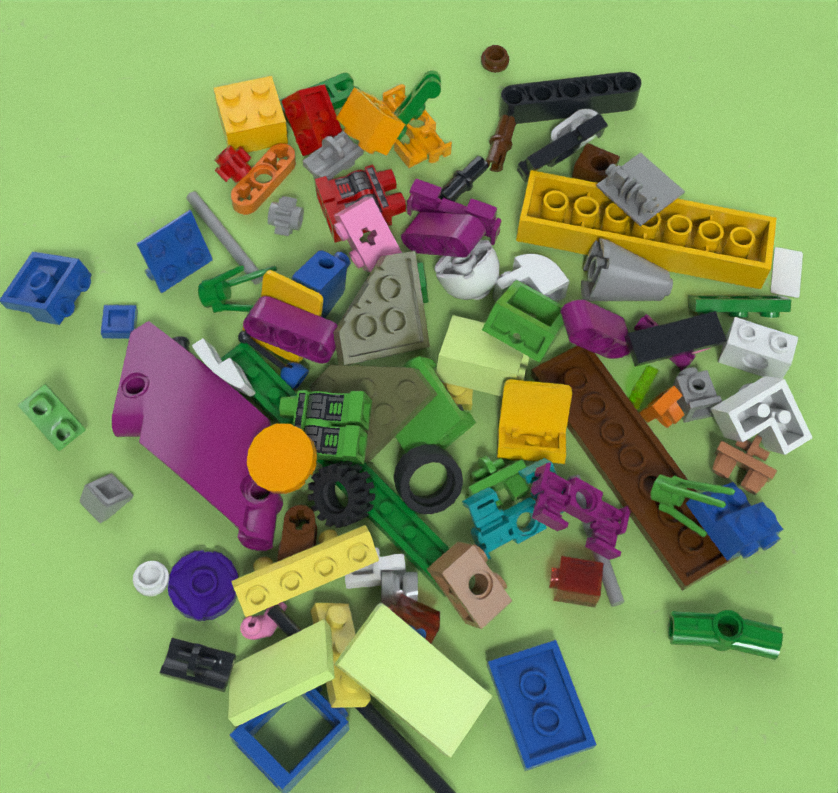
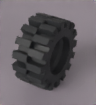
[308,461,375,528]

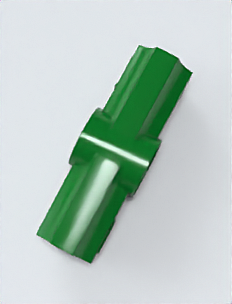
[668,610,783,660]

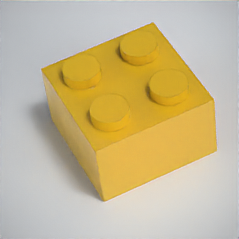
[213,76,288,153]

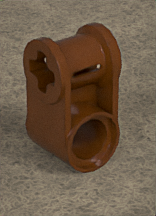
[277,505,317,562]

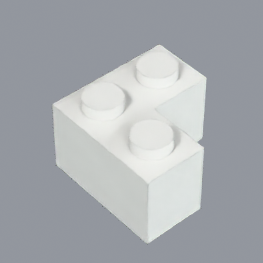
[710,376,813,455]

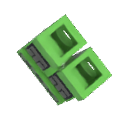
[279,390,372,464]

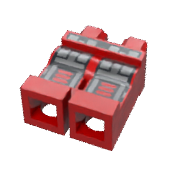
[314,165,406,243]

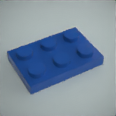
[487,640,597,771]

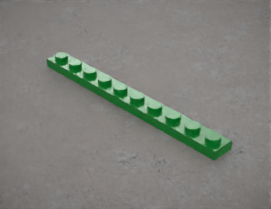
[221,343,450,597]

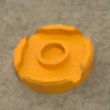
[247,424,317,494]

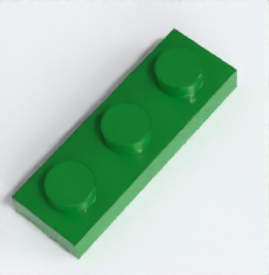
[688,295,792,318]

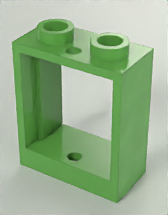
[482,279,564,363]

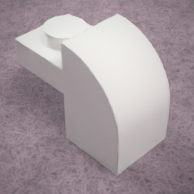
[493,254,569,302]

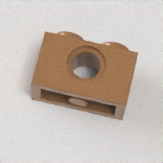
[427,542,512,629]

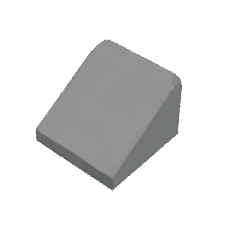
[80,473,133,523]

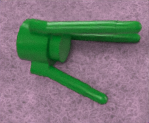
[198,265,277,313]

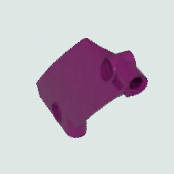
[112,321,283,551]

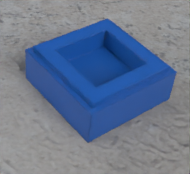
[101,305,138,339]

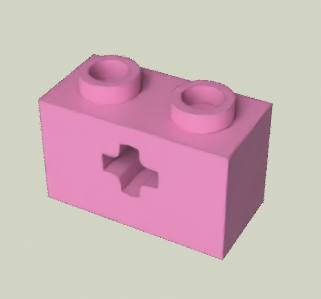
[334,197,402,272]

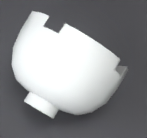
[435,240,500,300]

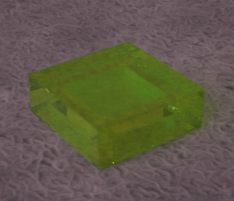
[629,365,659,410]

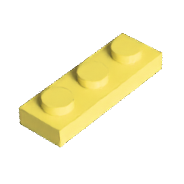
[311,603,371,708]

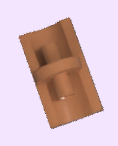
[711,435,777,495]

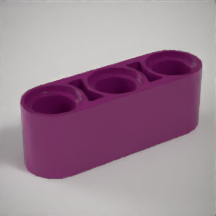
[401,212,486,258]
[243,296,338,364]
[560,300,630,359]

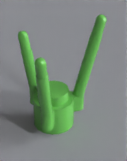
[651,474,735,537]

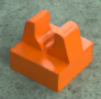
[639,386,685,428]

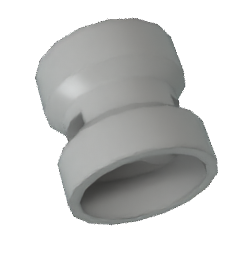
[381,572,418,608]

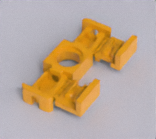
[381,84,452,168]

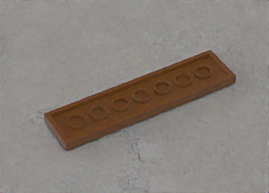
[531,346,740,591]

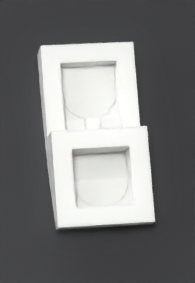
[192,338,256,397]

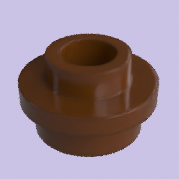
[481,45,510,73]

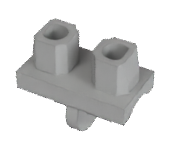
[303,131,364,181]

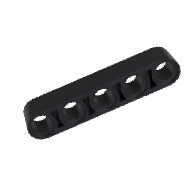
[499,72,642,124]

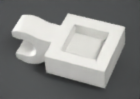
[345,548,406,589]

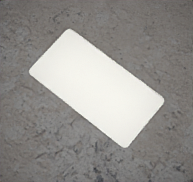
[771,247,803,298]

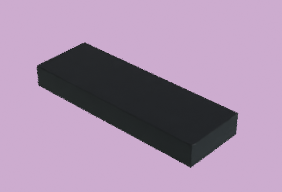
[625,311,727,367]

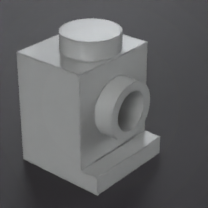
[672,367,722,423]

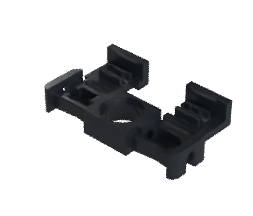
[517,113,608,183]

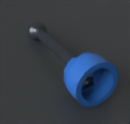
[238,331,309,391]

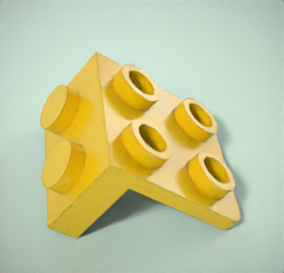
[242,270,323,363]
[497,379,572,464]

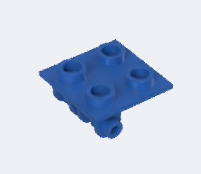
[137,210,213,294]

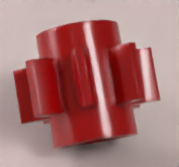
[214,145,252,183]

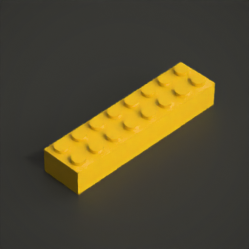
[516,170,777,289]

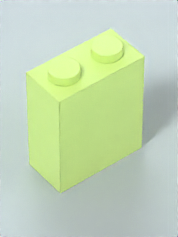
[436,315,530,397]

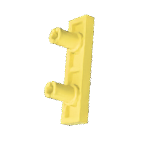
[231,525,379,617]

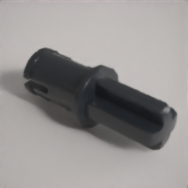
[438,156,489,202]

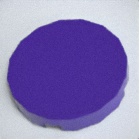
[168,550,239,621]

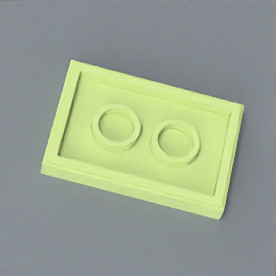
[228,619,335,727]

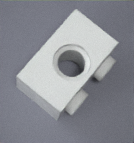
[718,317,798,379]

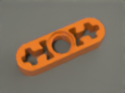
[231,143,296,215]

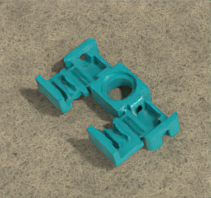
[462,458,563,559]

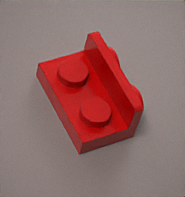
[282,84,342,156]

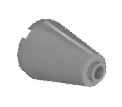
[581,238,673,301]

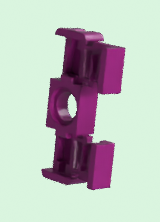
[407,179,502,245]
[531,462,630,560]

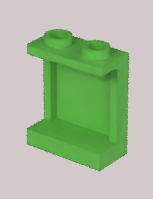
[395,356,476,464]

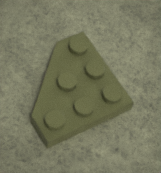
[333,251,430,365]
[309,365,438,462]

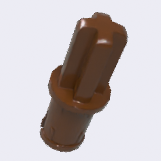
[485,115,516,172]

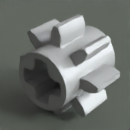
[268,196,304,236]

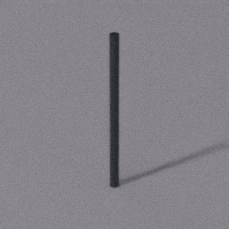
[267,604,456,793]

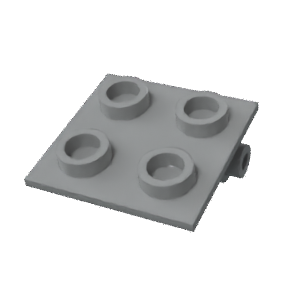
[596,152,685,226]

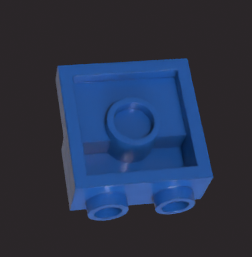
[0,251,92,325]
[686,482,784,561]

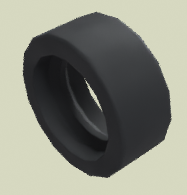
[393,444,463,514]

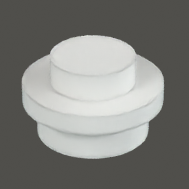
[133,561,169,596]

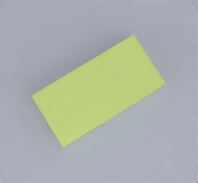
[334,603,492,758]

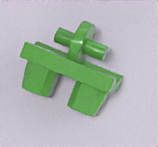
[18,382,86,451]
[465,455,530,510]

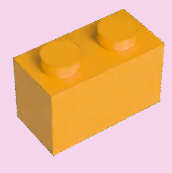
[336,87,406,156]

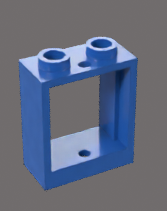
[230,686,349,793]

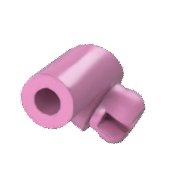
[240,602,287,640]

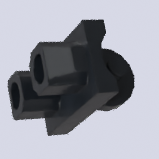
[159,638,236,692]

